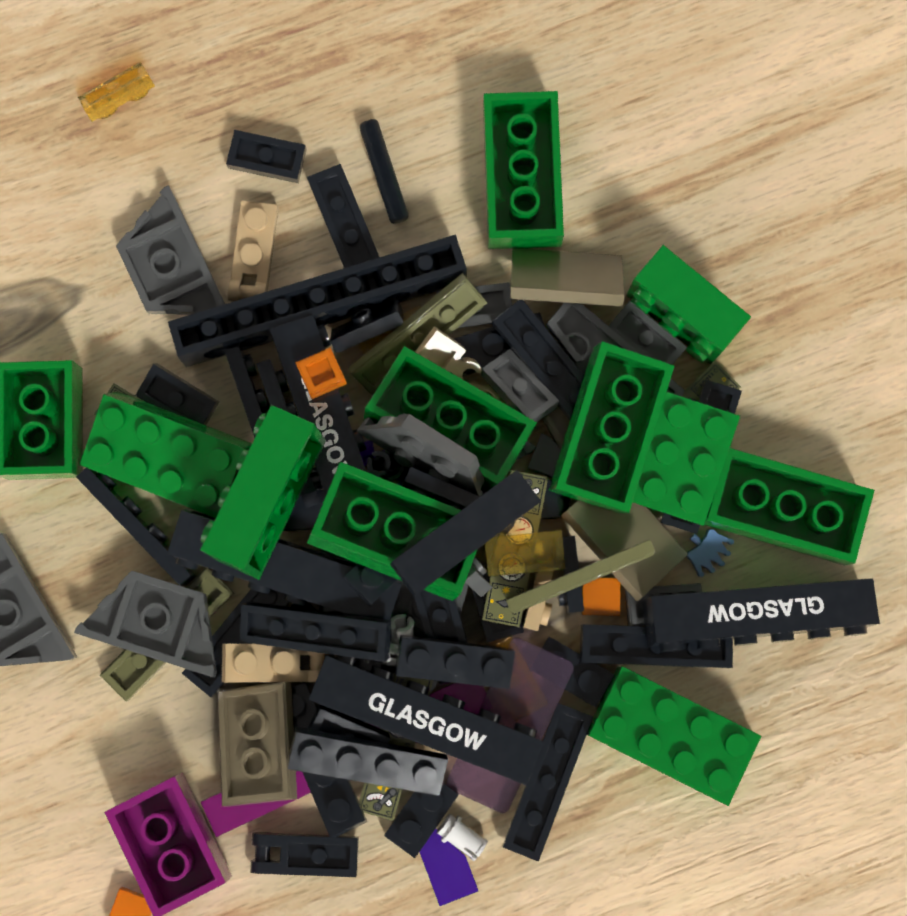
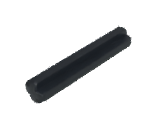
[360,119,409,224]

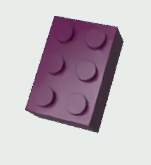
[104,772,232,916]

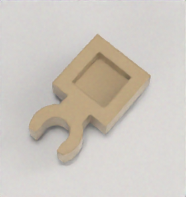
[415,326,482,383]
[522,565,554,632]

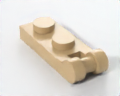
[228,201,279,302]
[222,644,329,683]

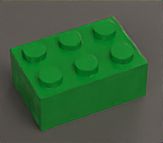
[626,245,751,365]
[0,360,83,480]
[633,392,740,526]

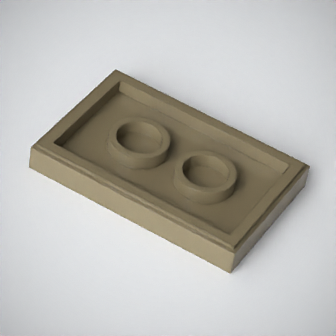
[510,248,625,306]
[561,500,688,601]
[218,682,297,807]

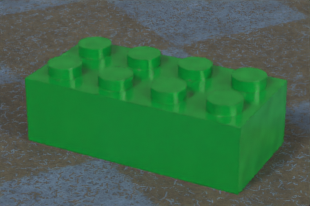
[483,91,564,249]
[548,341,674,514]
[363,346,537,492]
[80,392,252,518]
[200,405,326,580]
[704,448,875,566]
[307,462,477,601]
[587,666,762,806]

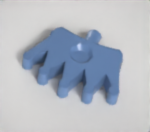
[686,529,734,577]

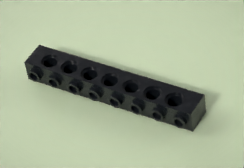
[168,234,467,368]

